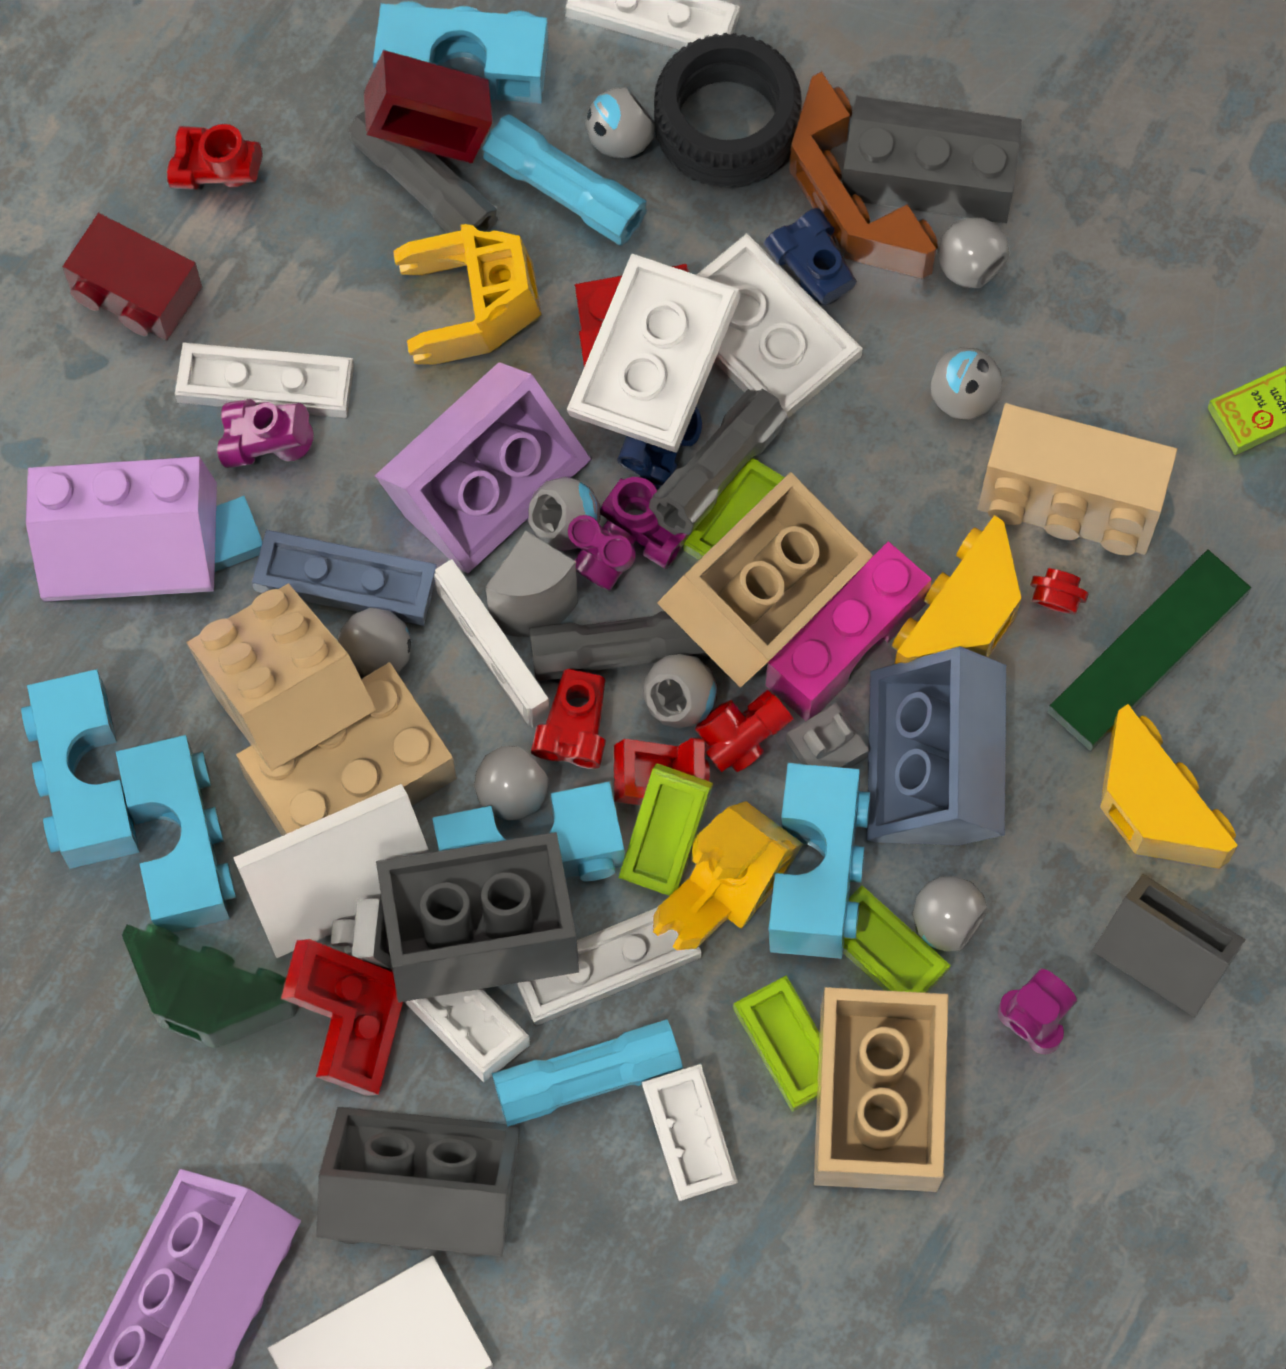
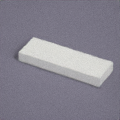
[565,0,740,50]
[175,343,354,418]
[434,559,550,728]
[516,907,701,1027]

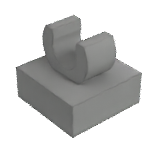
[786,703,869,768]
[330,899,393,972]

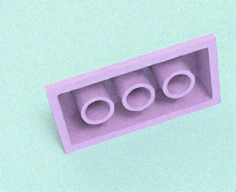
[78,1169,301,1369]

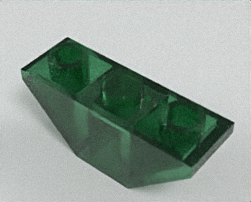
[122,924,299,1049]

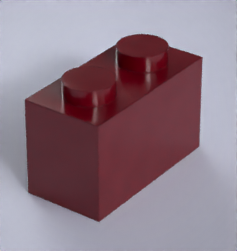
[364,50,493,164]
[62,212,202,341]

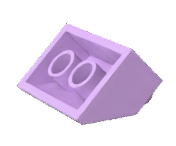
[375,362,591,574]
[26,456,217,602]

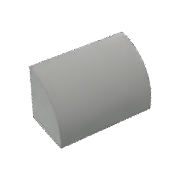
[486,531,578,637]

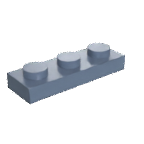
[252,529,437,626]

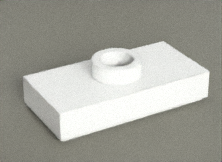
[405,989,530,1082]
[641,1063,738,1201]

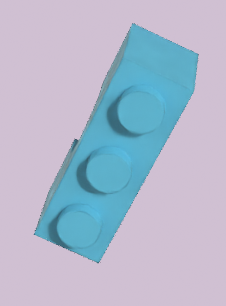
[373,1,549,104]
[21,669,140,869]
[116,735,236,936]
[769,763,871,959]
[432,782,625,881]

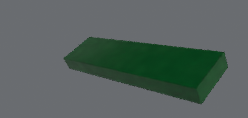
[1047,549,1251,751]

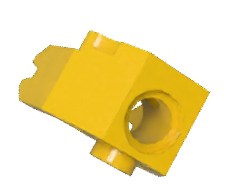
[393,224,542,365]
[653,801,803,951]

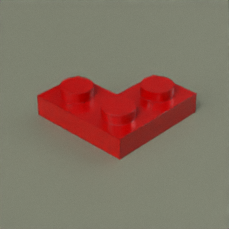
[281,939,403,1096]

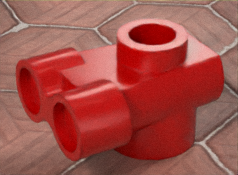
[167,124,263,190]
[531,669,606,769]
[695,689,794,772]

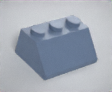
[867,646,1006,846]

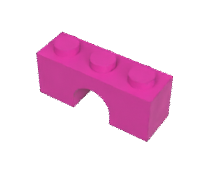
[765,541,932,721]

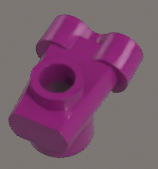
[217,399,314,468]
[600,477,689,569]
[568,515,636,592]
[998,968,1077,1055]

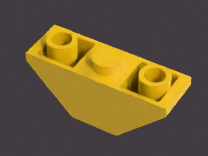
[892,515,1021,664]
[1100,704,1238,869]

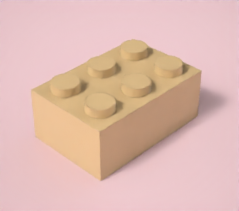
[977,403,1178,555]
[657,472,873,688]
[186,583,376,771]
[236,662,457,836]
[814,987,948,1192]

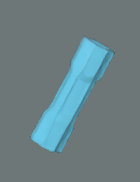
[482,114,647,245]
[492,1020,683,1127]

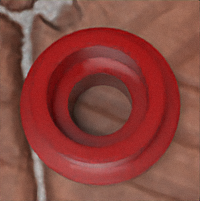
[1030,568,1089,615]

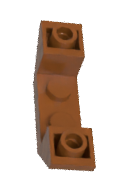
[789,71,938,279]

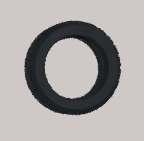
[654,33,802,188]

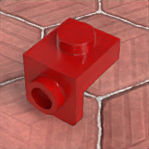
[614,738,710,806]

